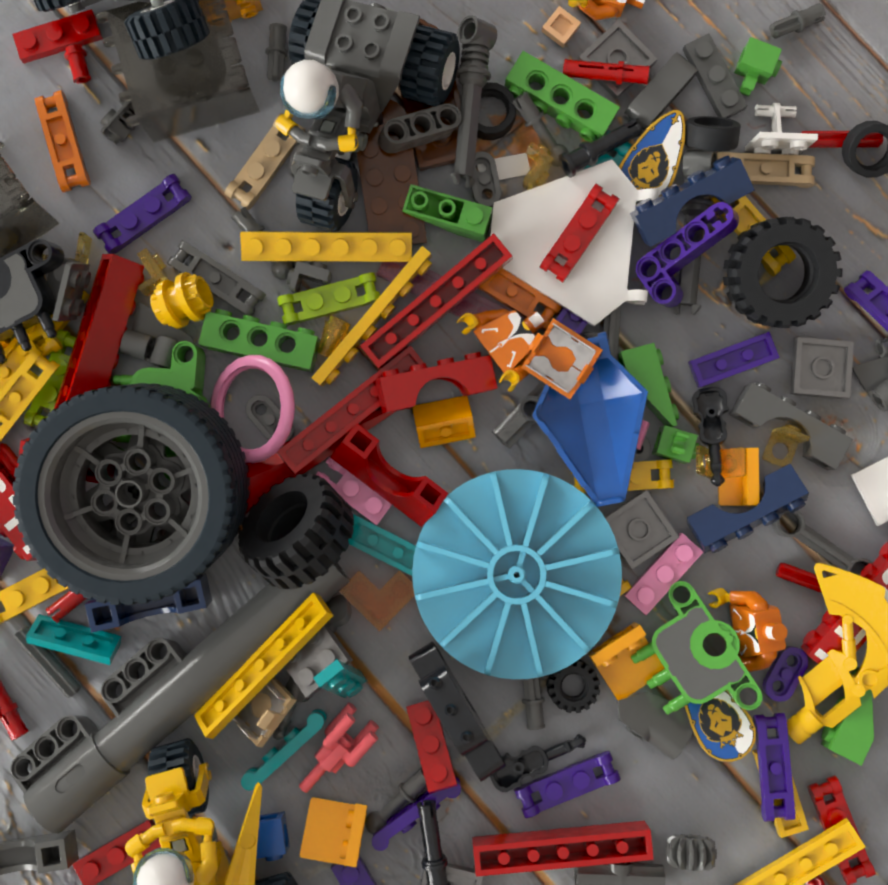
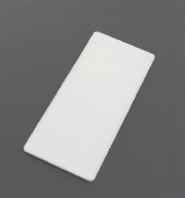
[477,153,531,180]

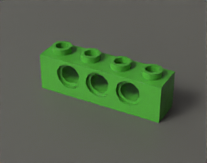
[505,51,620,143]
[198,309,321,373]

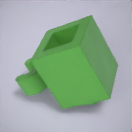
[734,37,782,97]
[652,425,699,464]

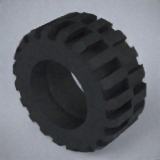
[723,217,843,328]
[238,474,354,589]

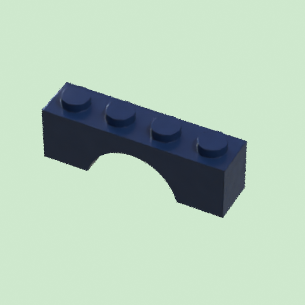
[630,156,755,247]
[687,464,809,554]
[84,573,212,633]

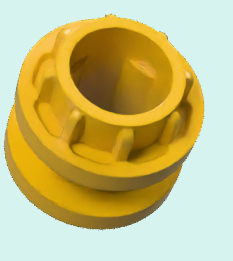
[150,272,214,329]

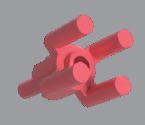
[299,702,379,793]

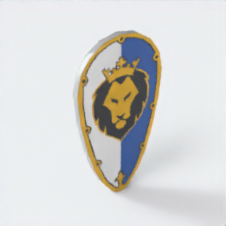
[619,110,685,205]
[684,690,756,762]

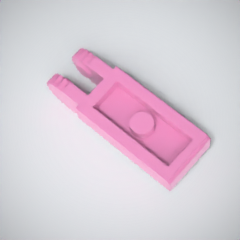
[316,457,392,525]

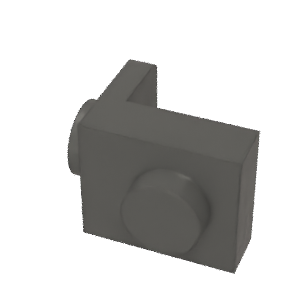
[287,261,332,293]

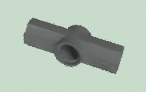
[492,381,546,449]
[574,862,665,885]

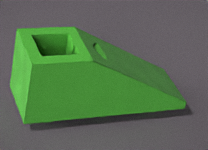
[402,184,493,242]
[618,343,679,427]
[821,667,874,766]

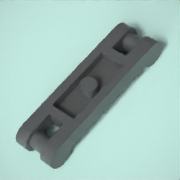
[167,240,266,316]

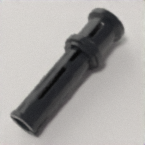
[559,119,642,178]
[417,800,451,885]

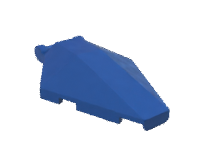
[532,331,648,507]

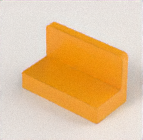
[412,396,476,448]
[718,448,760,506]

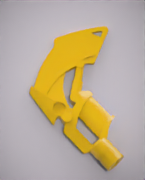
[787,563,888,745]

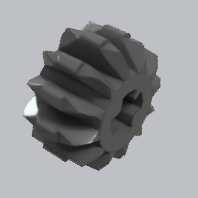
[666,834,717,871]

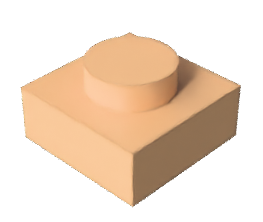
[541,6,581,48]

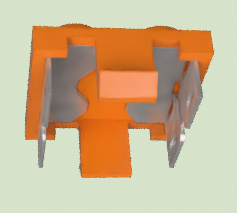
[521,318,603,400]

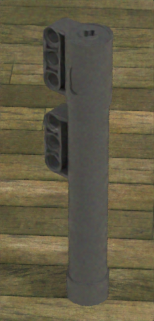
[11,563,350,834]

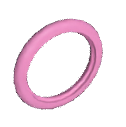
[210,355,295,464]

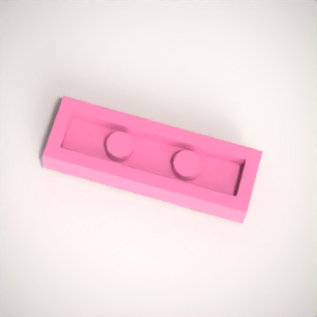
[623,533,703,615]

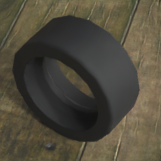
[477,82,516,140]
[684,116,741,151]
[842,121,888,178]

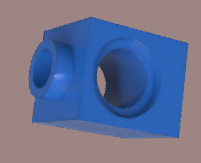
[256,811,290,861]

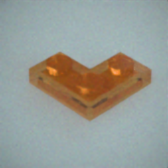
[339,570,415,632]

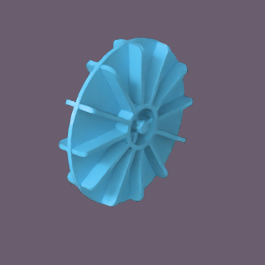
[412,469,622,680]

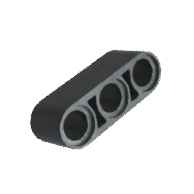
[624,52,698,131]
[378,103,462,153]

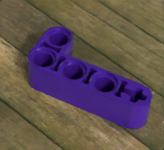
[636,202,739,308]

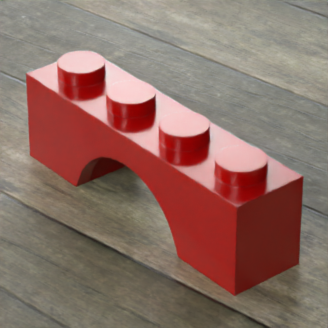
[375,352,498,414]
[330,423,448,527]

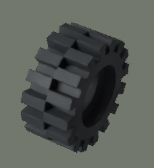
[546,659,600,713]

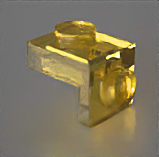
[522,142,554,190]
[137,248,169,296]

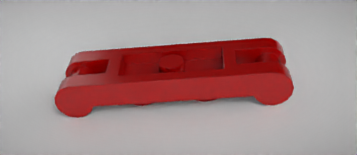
[539,183,620,283]
[807,775,876,885]

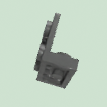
[47,257,91,322]

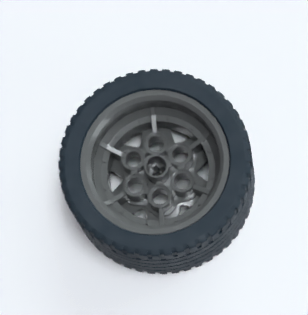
[12,383,250,605]

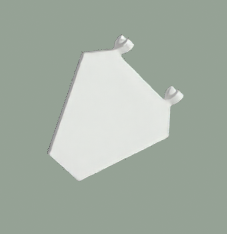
[490,160,658,326]

